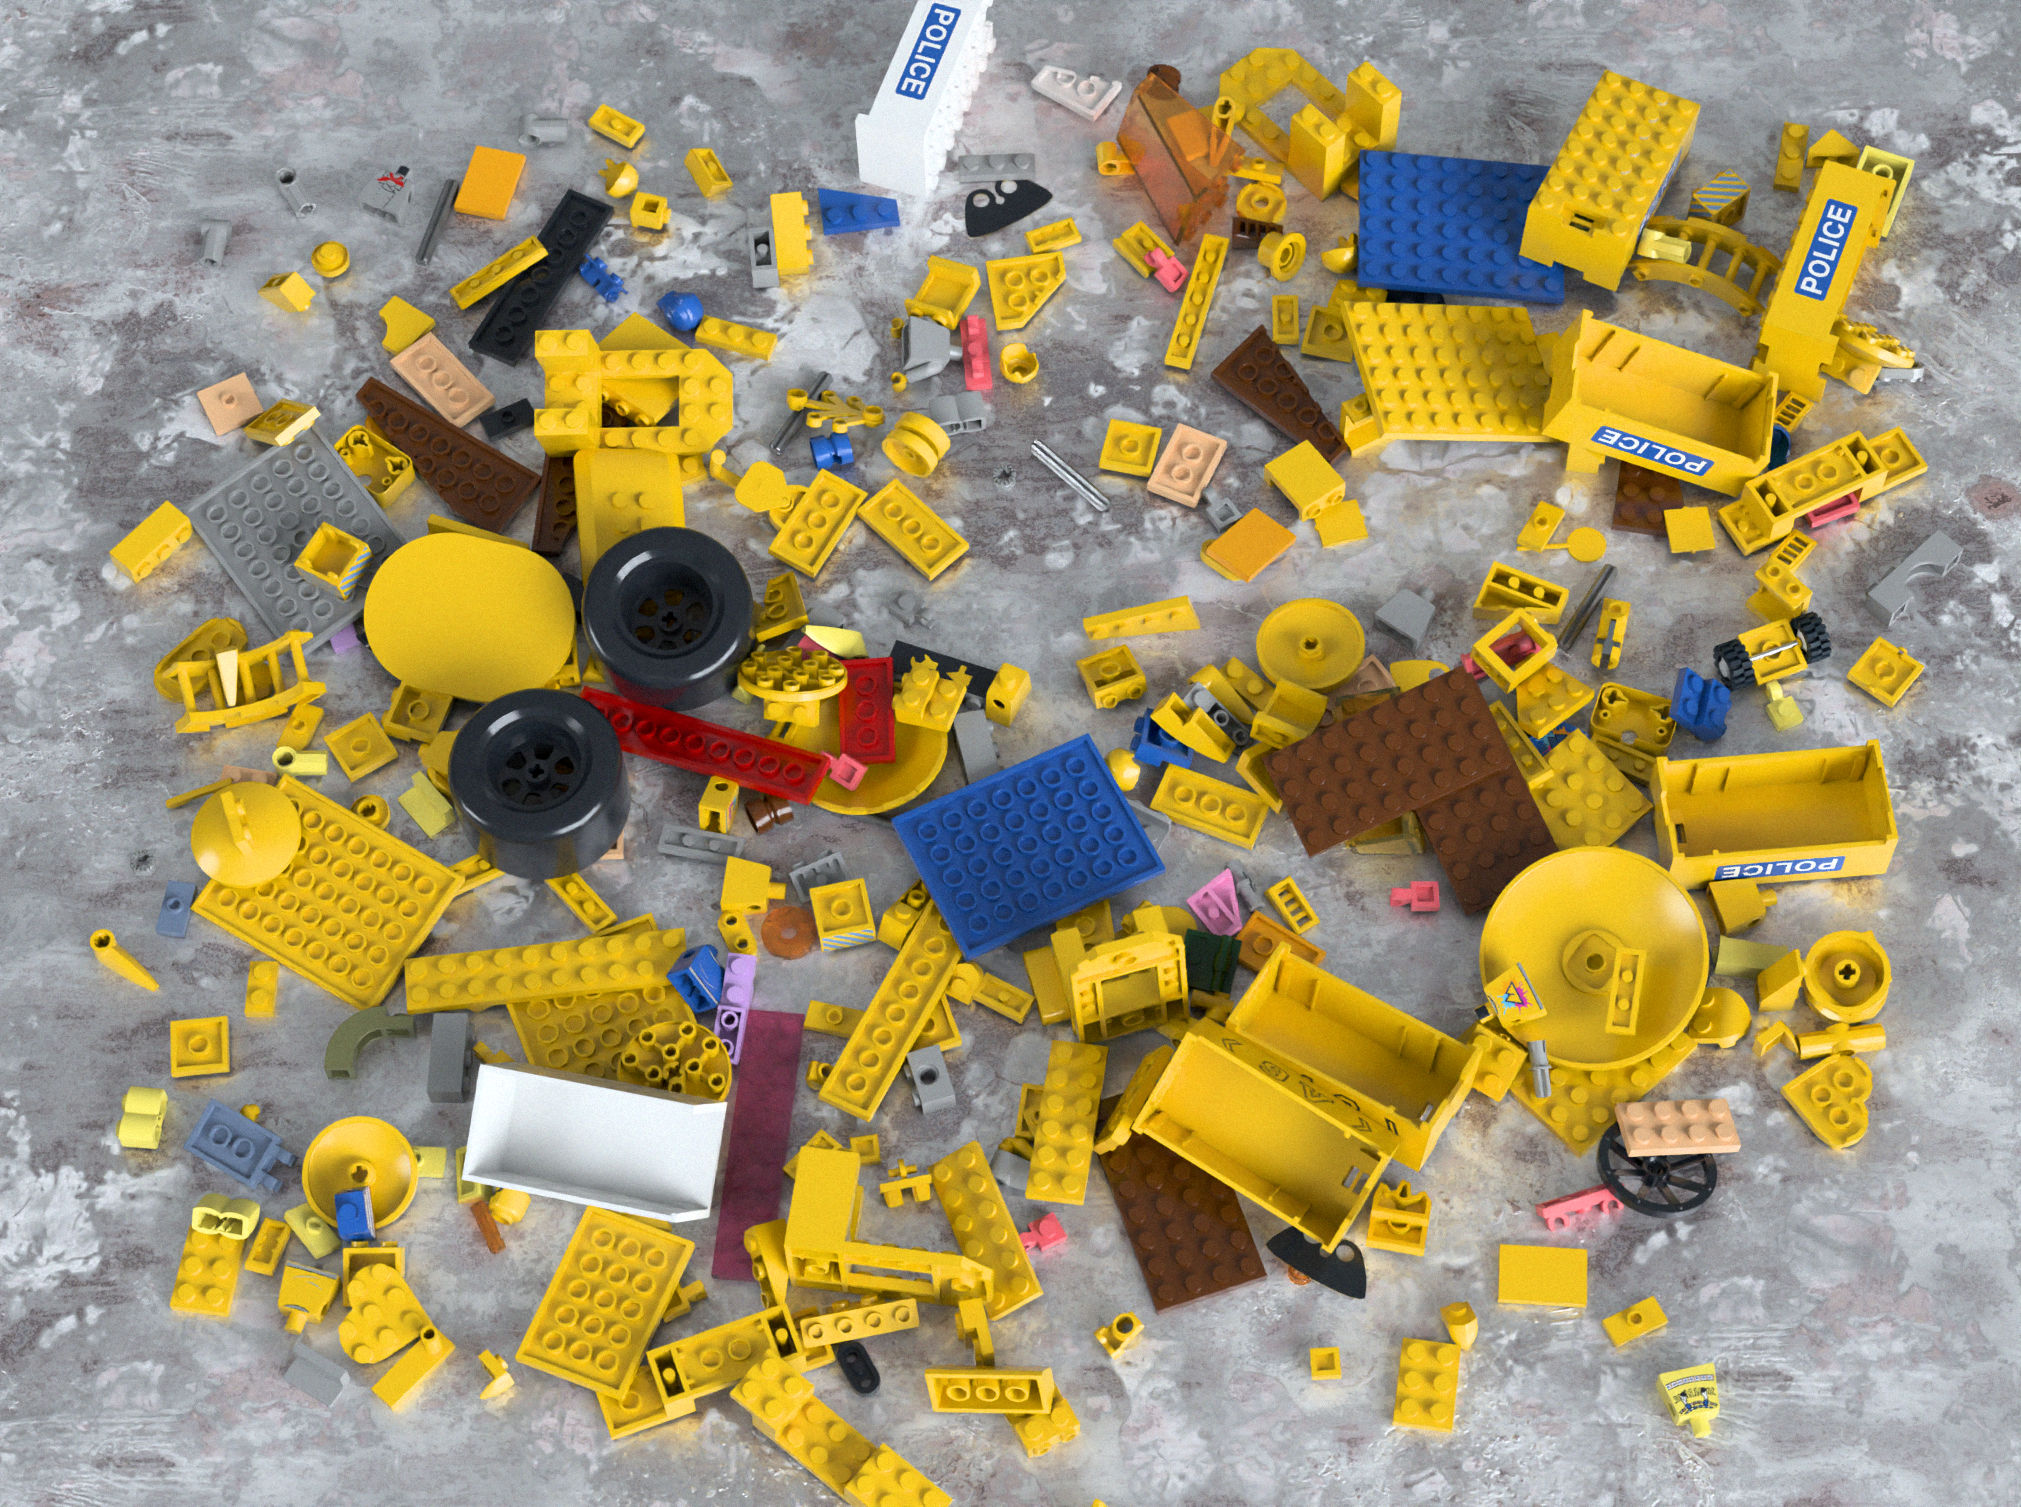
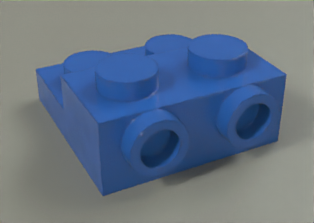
[1669,667,1732,742]
[1129,707,1194,769]

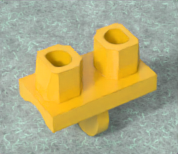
[879,1158,932,1208]

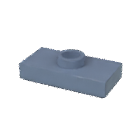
[155,880,197,938]

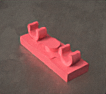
[959,315,992,391]
[1460,629,1541,680]
[1535,1181,1625,1231]

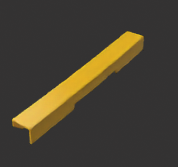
[166,777,234,809]

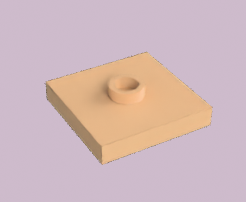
[196,372,264,437]

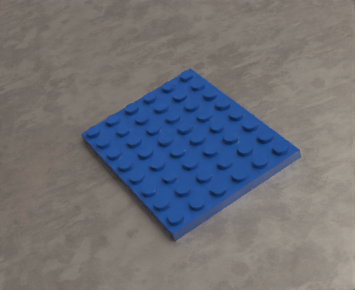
[1357,149,1564,304]
[891,733,1166,962]

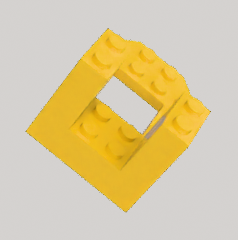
[1219,47,1402,202]
[534,329,733,457]
[1050,904,1190,1044]
[784,1144,994,1308]

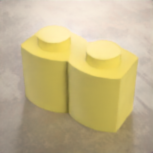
[116,1086,168,1149]
[192,1193,260,1239]

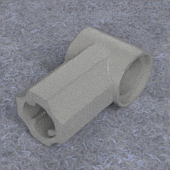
[518,113,569,148]
[275,166,316,218]
[198,218,232,269]

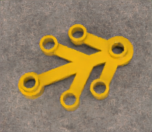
[786,388,886,433]

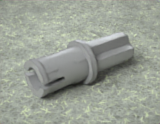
[1527,1040,1552,1098]

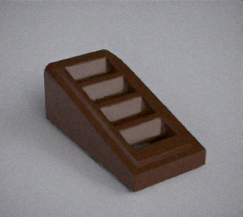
[1232,217,1283,249]

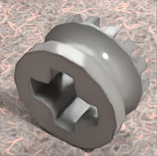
[992,464,1016,491]
[129,849,157,877]

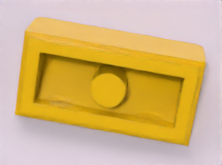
[684,148,733,197]

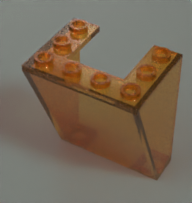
[1116,72,1246,247]

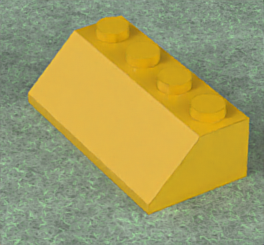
[925,1364,1055,1414]

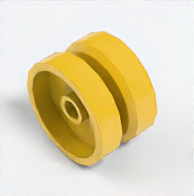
[882,411,950,478]

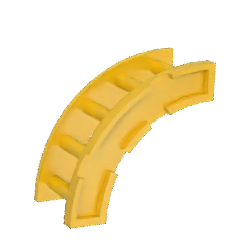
[1627,215,1783,317]
[163,629,327,733]

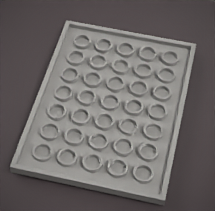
[181,423,407,660]

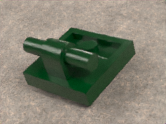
[1184,928,1243,995]

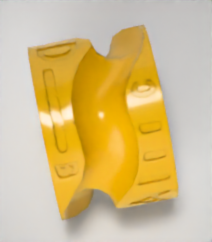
[1802,930,1891,1027]

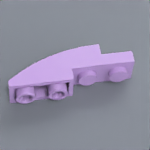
[714,952,757,1065]

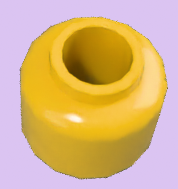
[488,1187,531,1226]

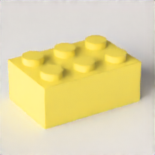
[1856,145,1915,238]

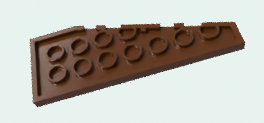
[355,377,542,535]
[531,403,630,557]

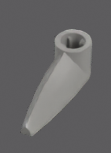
[989,1150,1031,1190]

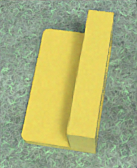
[397,770,456,838]

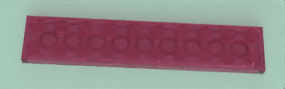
[711,1009,805,1283]

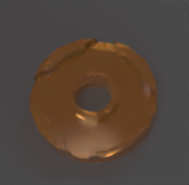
[761,906,817,960]

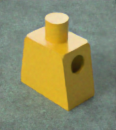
[985,663,1032,728]
[720,856,787,915]
[1705,878,1777,938]

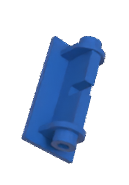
[579,254,628,303]

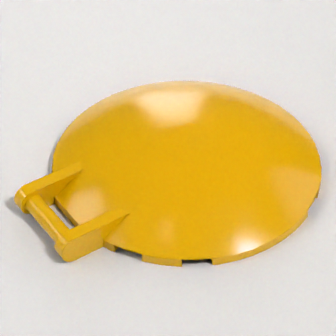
[764,682,948,815]

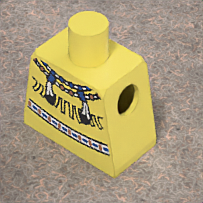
[1656,1363,1720,1438]

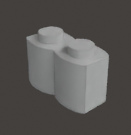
[929,390,987,436]

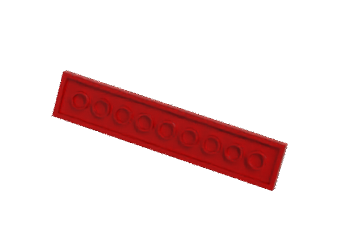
[579,686,831,806]

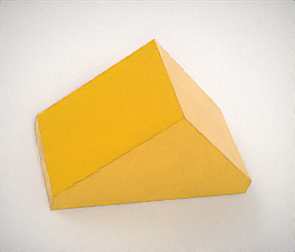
[1805,128,1860,168]

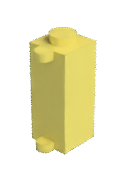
[1711,934,1788,980]

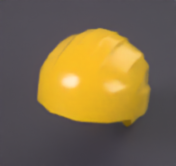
[598,158,639,199]
[1320,233,1358,274]

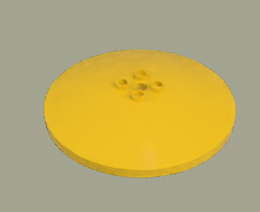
[1479,846,1709,1071]

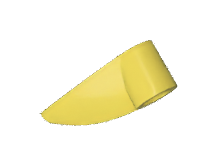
[801,625,869,660]

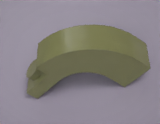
[324,1006,417,1079]

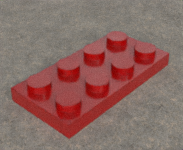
[839,657,896,765]

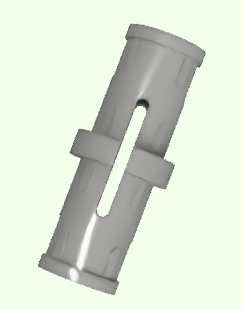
[1224,859,1266,914]

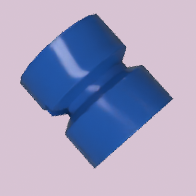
[809,432,854,471]

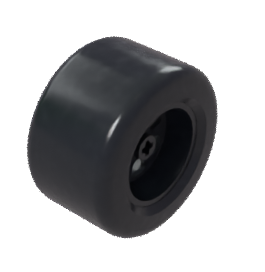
[581,526,757,712]
[448,688,631,880]

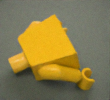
[418,729,460,800]

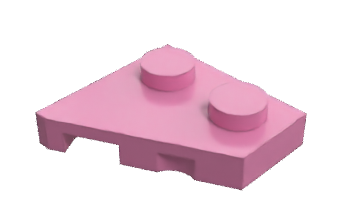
[1186,868,1243,936]

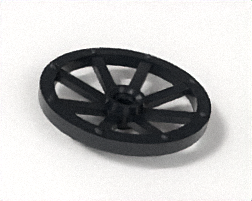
[1596,1122,1717,1219]

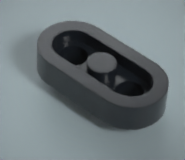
[837,1341,881,1397]

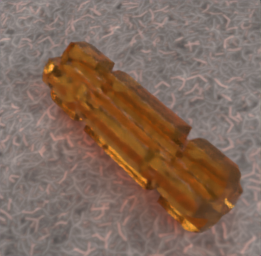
[470,1200,506,1255]

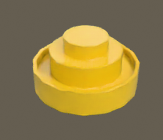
[311,241,350,277]
[350,794,391,830]

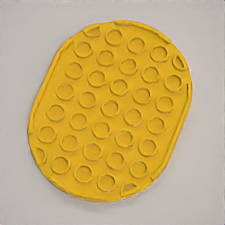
[364,533,577,704]

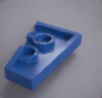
[818,188,900,235]

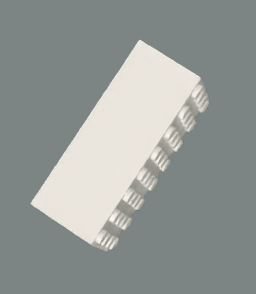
[462,1062,727,1223]

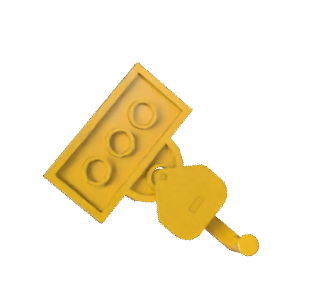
[709,449,868,579]

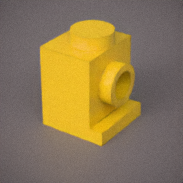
[630,191,671,230]

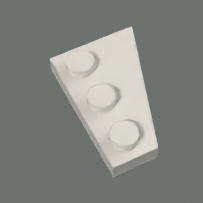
[1031,65,1122,122]

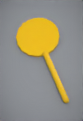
[1516,527,1606,563]

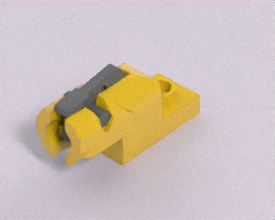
[1591,597,1631,670]

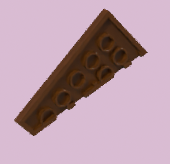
[1211,324,1348,466]
[1611,460,1685,538]

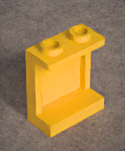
[904,255,981,330]
[1339,392,1388,456]
[1264,440,1345,522]
[1745,557,1813,624]
[1250,678,1329,749]
[1235,742,1285,814]

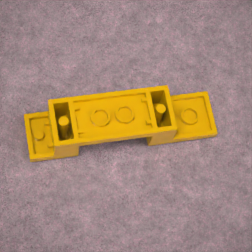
[1716,426,1928,556]
[595,1303,836,1440]
[730,1348,953,1507]

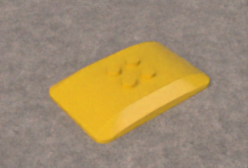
[573,449,685,597]

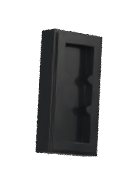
[479,398,535,443]

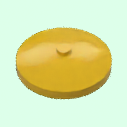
[1256,598,1365,694]
[302,1116,419,1230]

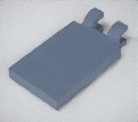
[182,1098,299,1192]

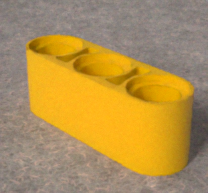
[1022,945,1071,1026]

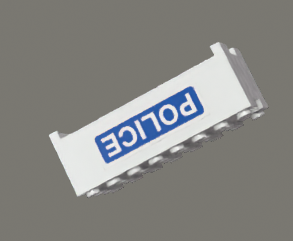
[855,0,996,199]

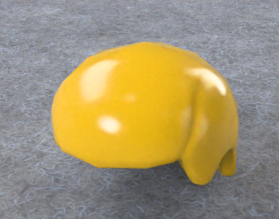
[999,343,1039,384]
[1104,748,1140,792]

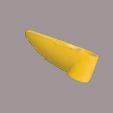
[1209,96,1245,168]
[1095,141,1170,176]
[1187,663,1255,725]
[89,929,160,992]

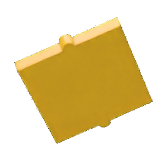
[1314,499,1368,548]
[1663,506,1716,554]

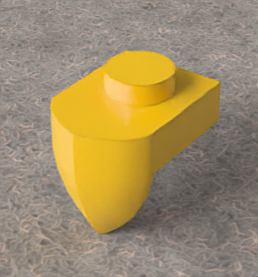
[944,961,984,1005]
[1752,1021,1800,1058]
[1440,1301,1478,1350]
[478,1349,514,1399]

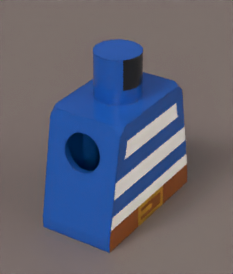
[334,1185,377,1244]

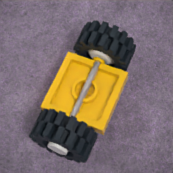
[1713,611,1832,692]

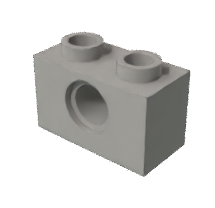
[748,226,779,288]
[903,1044,956,1115]

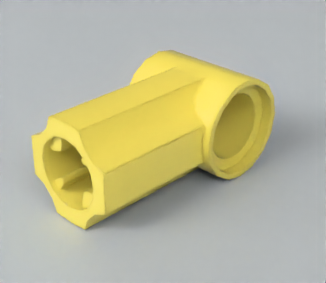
[1636,228,1692,264]
[272,746,329,778]

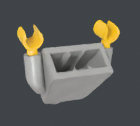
[890,316,963,392]

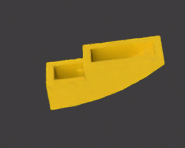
[1150,692,1236,763]

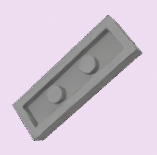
[959,153,1036,182]
[657,823,745,865]

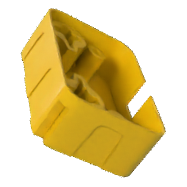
[333,425,416,508]
[1588,682,1678,758]

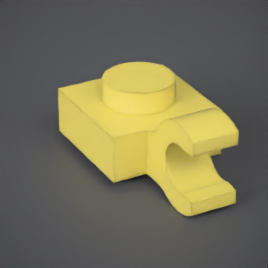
[1764,680,1804,732]

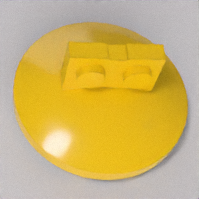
[1820,310,1915,394]
[737,646,847,727]
[191,781,301,888]
[617,1020,732,1101]

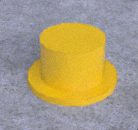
[1257,232,1306,282]

